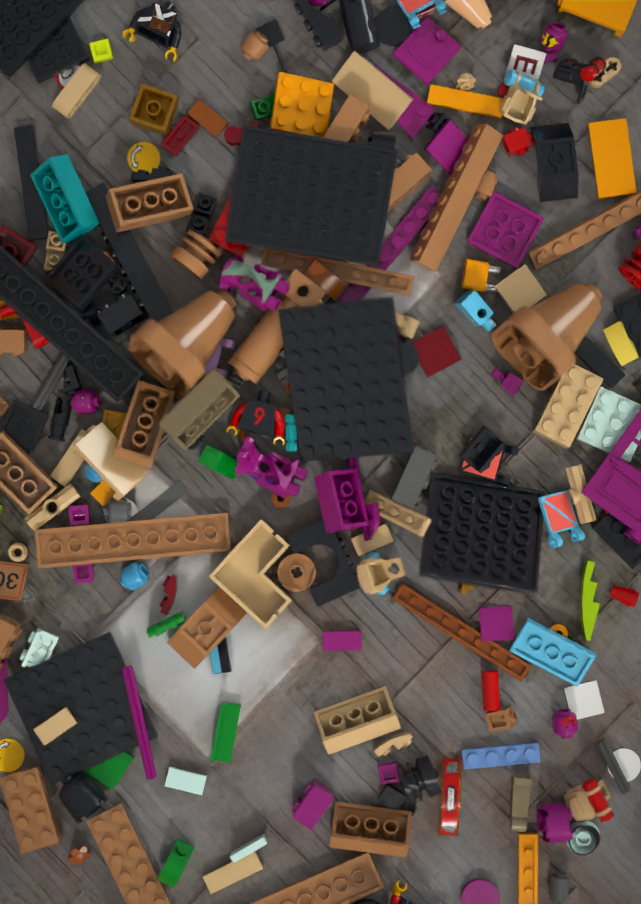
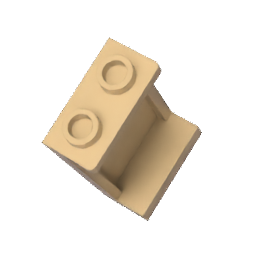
[70,422,149,501]

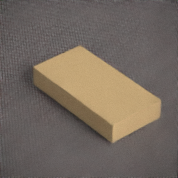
[351,524,393,556]
[34,706,77,746]

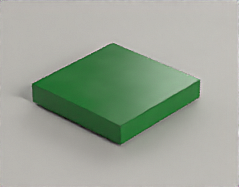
[84,752,134,790]

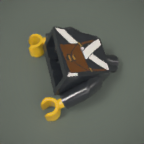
[123,1,182,62]

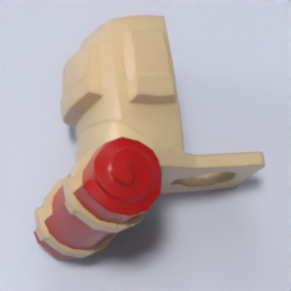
[564,779,614,822]

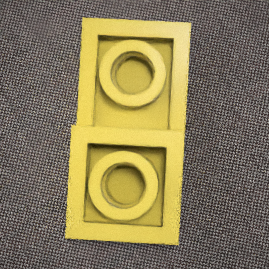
[603,321,639,366]

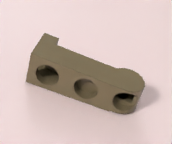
[510,774,532,832]

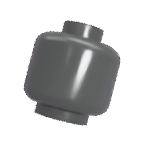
[103,498,132,523]

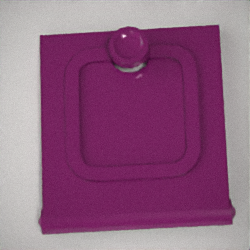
[392,17,462,86]

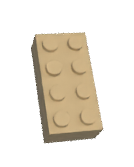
[532,364,603,448]

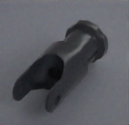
[48,397,72,442]

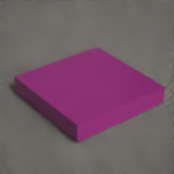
[424,120,469,175]

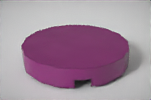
[461,878,500,904]

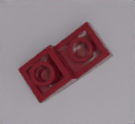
[160,574,178,616]

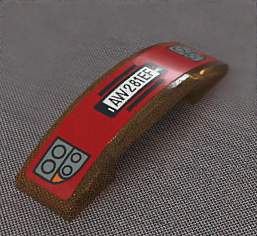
[438,757,462,836]

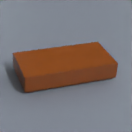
[187,99,228,139]

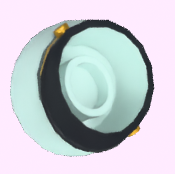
[566,820,600,856]

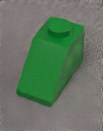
[198,445,237,480]

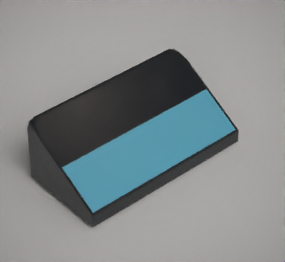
[210,636,232,674]

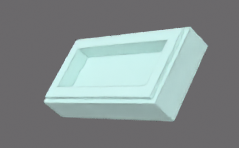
[165,766,207,795]
[230,834,267,863]

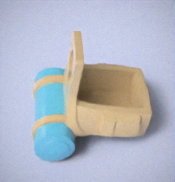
[500,70,545,125]
[357,551,406,595]

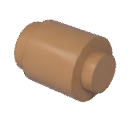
[475,171,497,200]

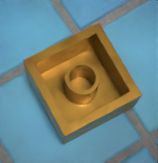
[129,83,180,137]

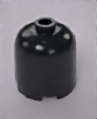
[59,774,108,824]

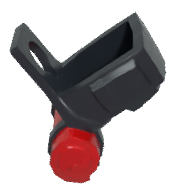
[553,56,606,104]

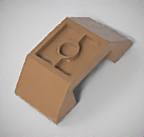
[167,587,247,669]

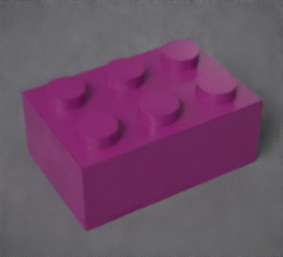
[314,469,369,534]

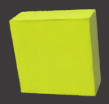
[90,39,113,63]

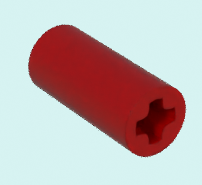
[481,670,501,711]

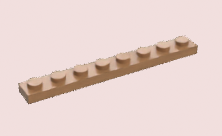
[527,190,641,270]
[261,248,414,296]

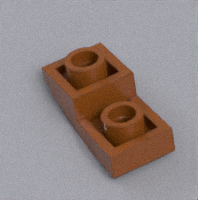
[303,259,347,299]

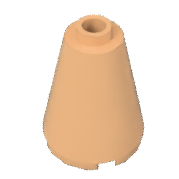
[443,0,492,29]

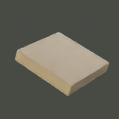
[494,264,547,314]

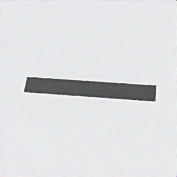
[127,481,188,522]

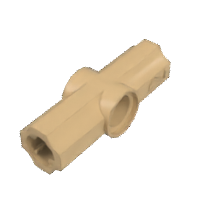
[565,464,597,524]
[24,483,81,532]

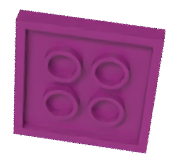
[467,191,545,270]

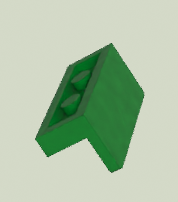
[210,701,241,763]

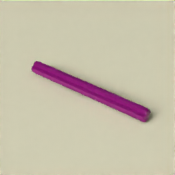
[122,666,157,780]

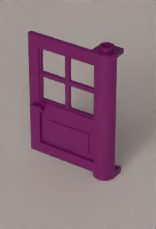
[581,409,641,544]

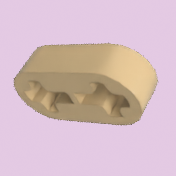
[589,57,621,88]

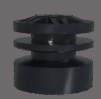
[397,755,442,805]

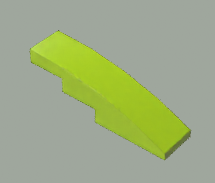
[579,560,600,641]

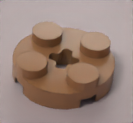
[277,553,316,592]

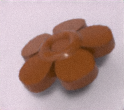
[68,845,90,865]

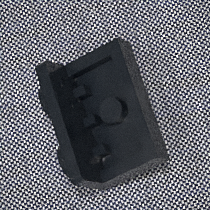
[459,426,505,473]

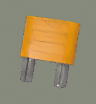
[461,259,501,292]

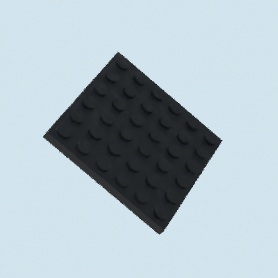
[418,472,545,596]
[4,631,158,785]

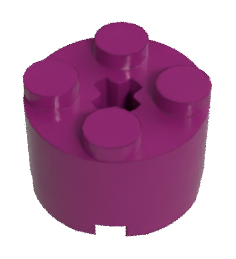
[536,802,573,844]

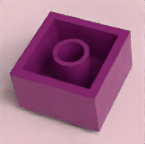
[291,779,334,831]

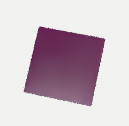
[479,606,515,642]

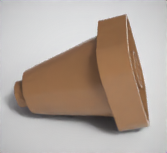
[491,283,602,391]
[128,289,236,400]

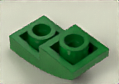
[249,93,275,121]

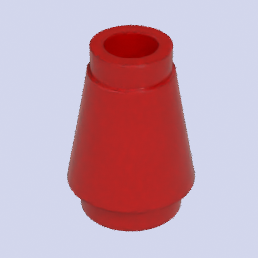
[610,585,640,607]

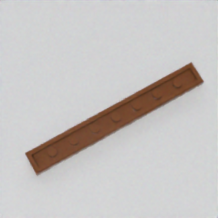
[392,583,531,682]

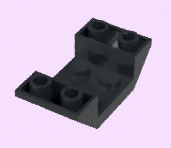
[530,123,579,203]

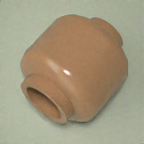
[241,31,269,61]

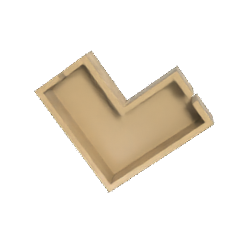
[208,519,292,629]

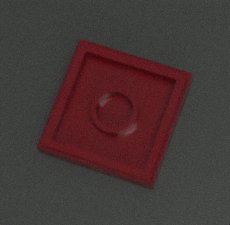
[410,326,462,378]

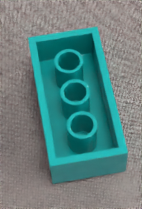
[30,154,100,244]

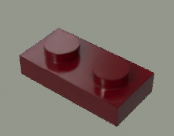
[161,115,200,157]

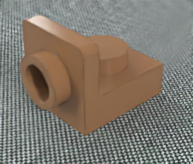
[485,706,517,732]

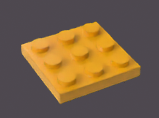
[270,72,334,138]

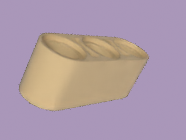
[52,63,101,119]

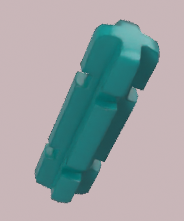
[285,414,297,451]

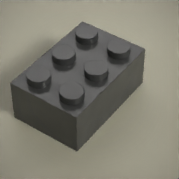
[390,446,438,509]

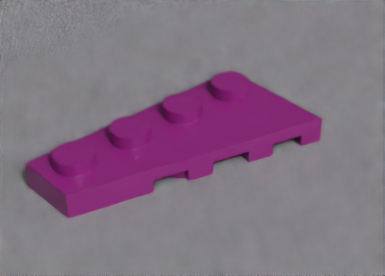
[374,64,435,141]

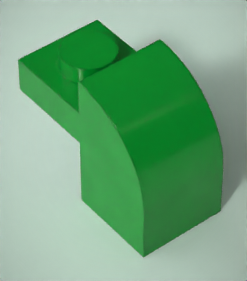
[157,838,195,888]

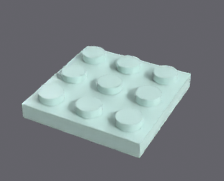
[577,387,641,462]

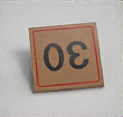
[0,561,29,602]

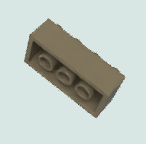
[159,369,240,451]

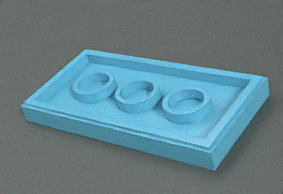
[509,618,596,687]

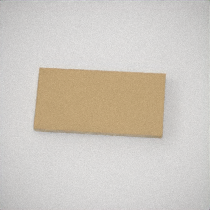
[332,51,414,130]

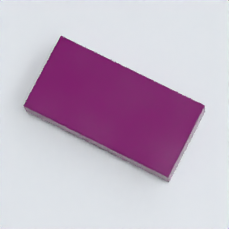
[323,631,362,651]

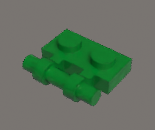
[146,611,186,638]

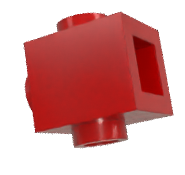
[501,127,533,158]

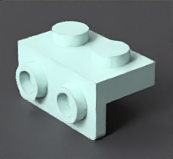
[19,628,59,667]

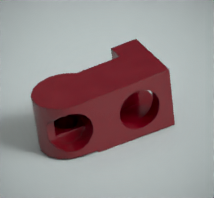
[224,121,259,146]

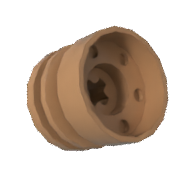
[170,229,221,280]

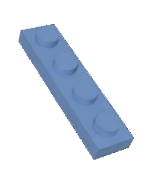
[461,742,541,769]

